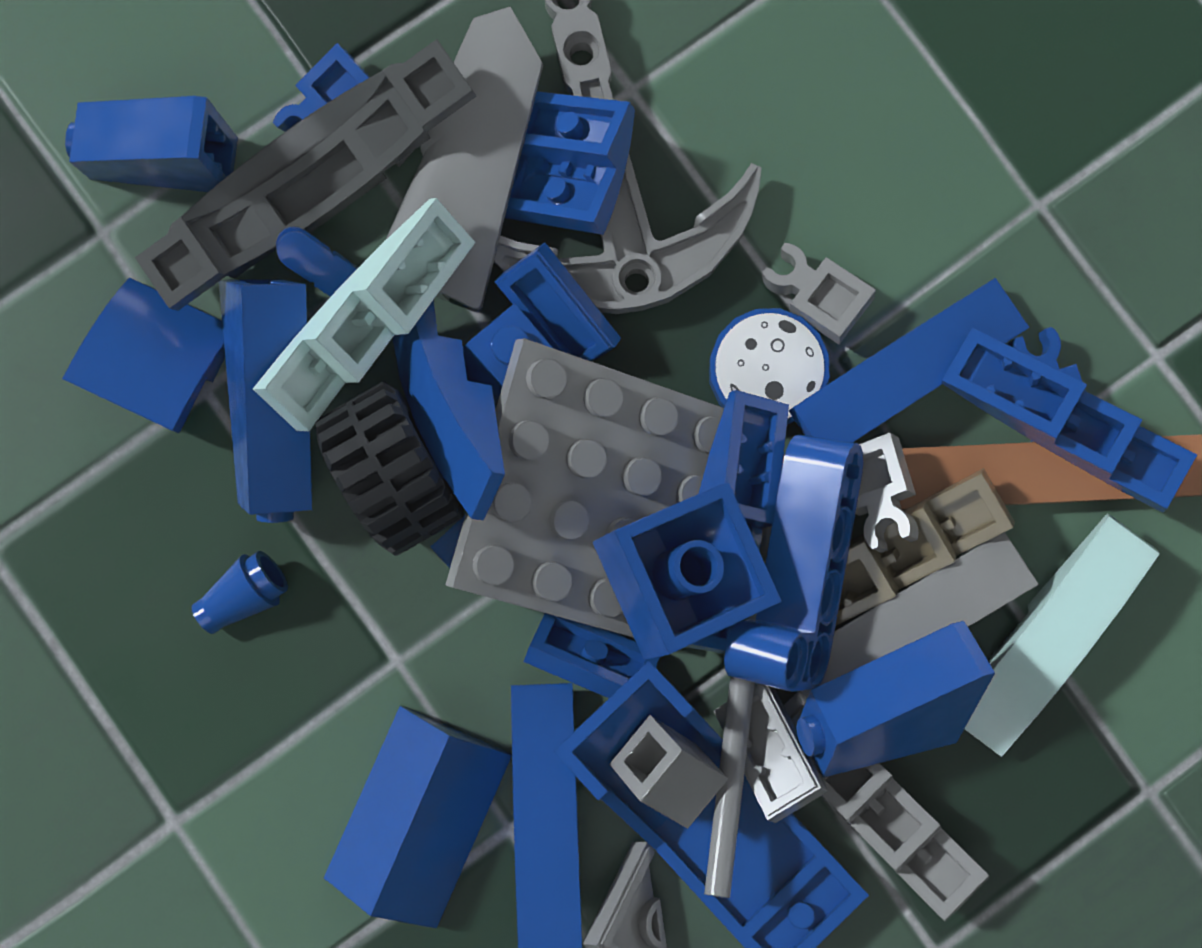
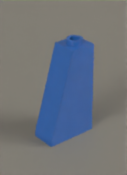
[219,279,312,523]

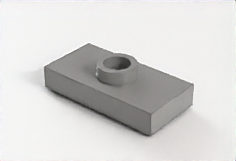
[713,683,829,823]

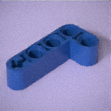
[724,435,864,692]

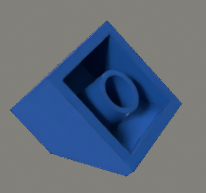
[592,481,782,660]

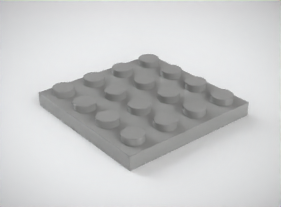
[445,338,724,637]

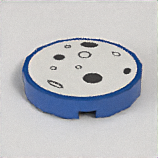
[709,308,830,425]

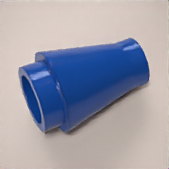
[192,551,288,634]

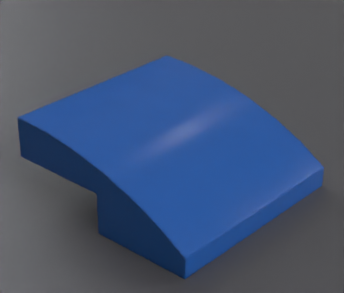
[505,91,635,235]
[62,277,225,433]

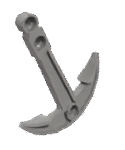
[494,0,762,314]

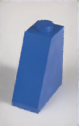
[65,96,238,192]
[796,621,995,778]

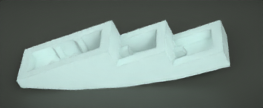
[253,198,476,431]
[965,513,1160,757]

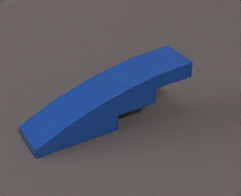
[789,278,1030,443]
[393,300,505,521]
[941,327,1197,513]
[686,390,789,654]
[511,683,583,948]

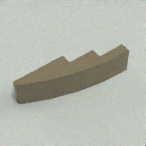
[836,468,1015,626]

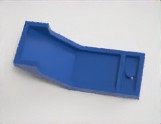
[553,661,869,948]

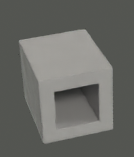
[609,715,728,829]

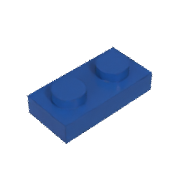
[523,613,660,698]

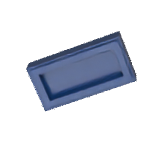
[495,243,621,362]

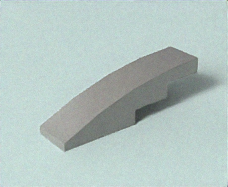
[797,532,1039,703]
[784,692,989,922]

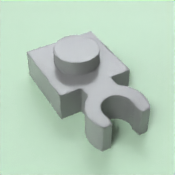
[762,243,876,344]
[855,432,919,553]

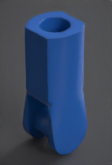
[276,226,359,297]

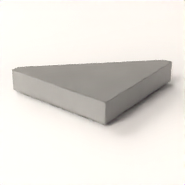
[583,842,667,948]

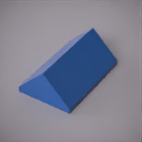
[324,705,512,929]

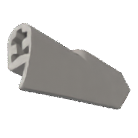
[386,7,544,310]

